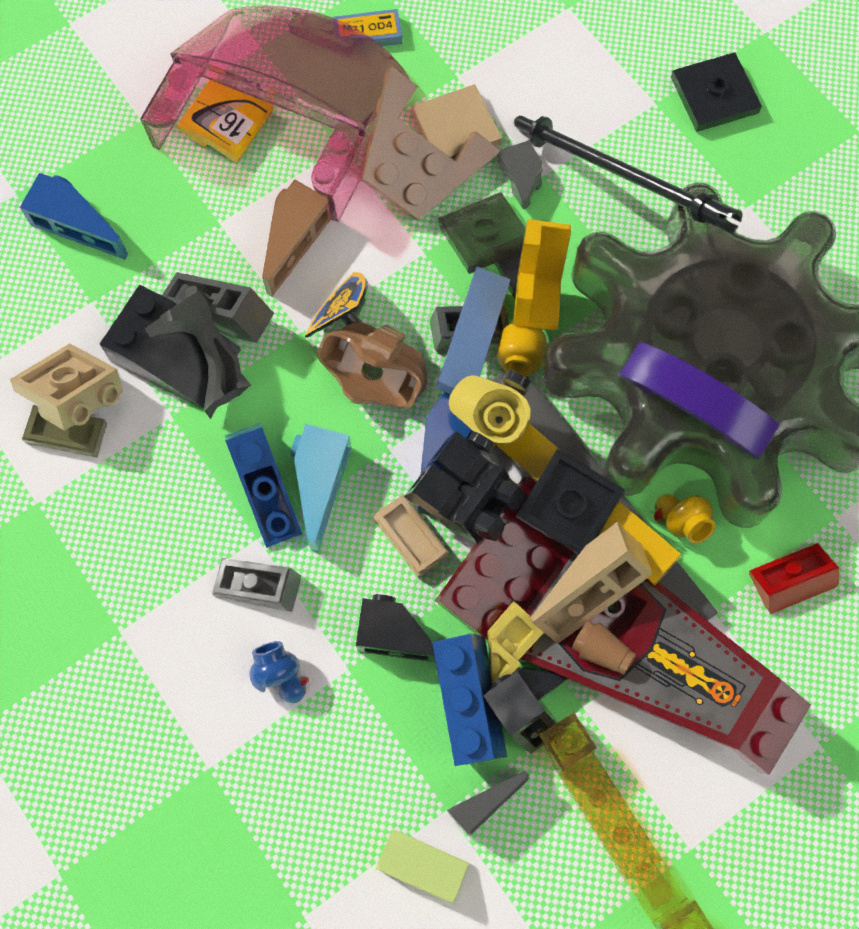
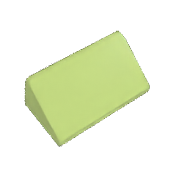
[375,829,469,904]

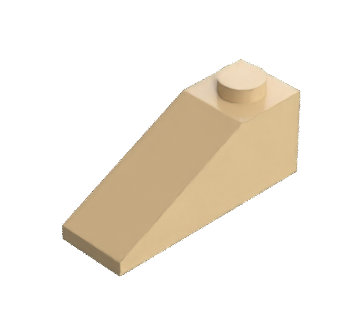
[531,522,653,643]

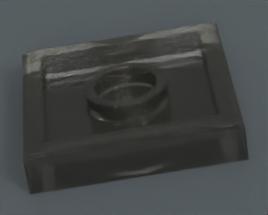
[438,192,526,274]

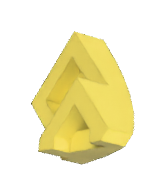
[488,601,544,684]

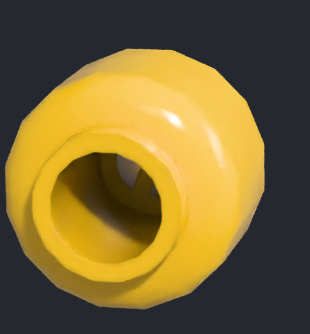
[496,323,547,377]

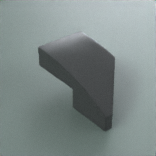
[497,140,543,209]

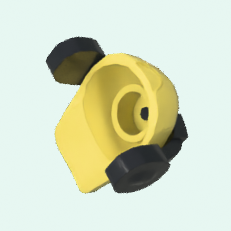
[449,370,531,455]

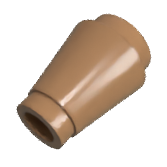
[572,620,637,675]

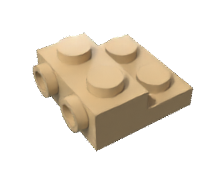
[10,343,124,431]

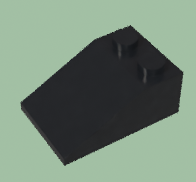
[99,284,241,410]

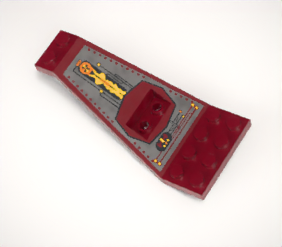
[435,476,811,775]

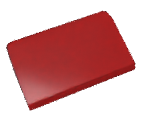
[749,543,839,614]

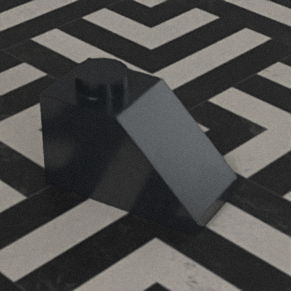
[355,594,436,663]
[483,671,564,754]

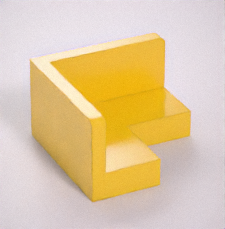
[513,219,572,331]

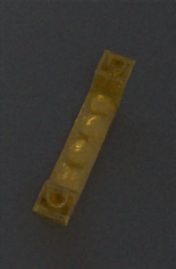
[539,712,714,929]

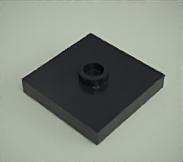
[671,52,762,132]
[516,449,626,555]

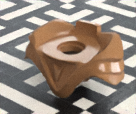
[317,322,427,409]

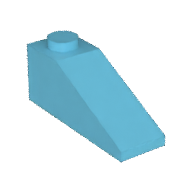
[291,424,352,552]

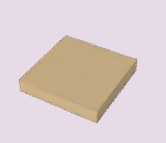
[412,84,502,160]

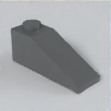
[162,272,275,343]

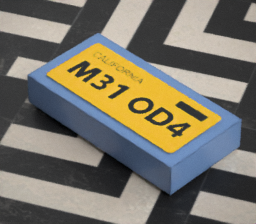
[332,9,402,52]

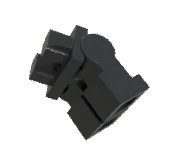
[404,431,526,544]

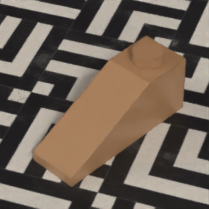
[262,179,333,297]

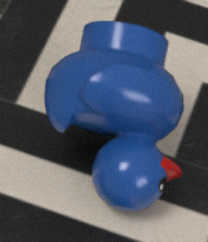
[249,641,309,704]

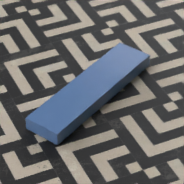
[435,267,511,394]

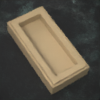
[373,494,449,579]

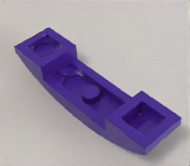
[619,341,780,460]

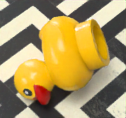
[654,494,716,544]

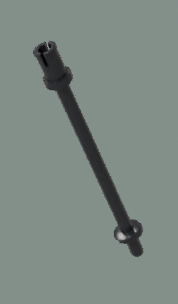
[513,115,743,233]

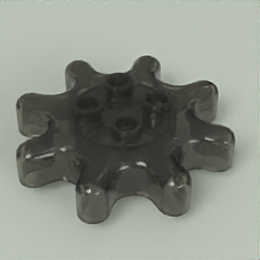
[543,182,859,528]

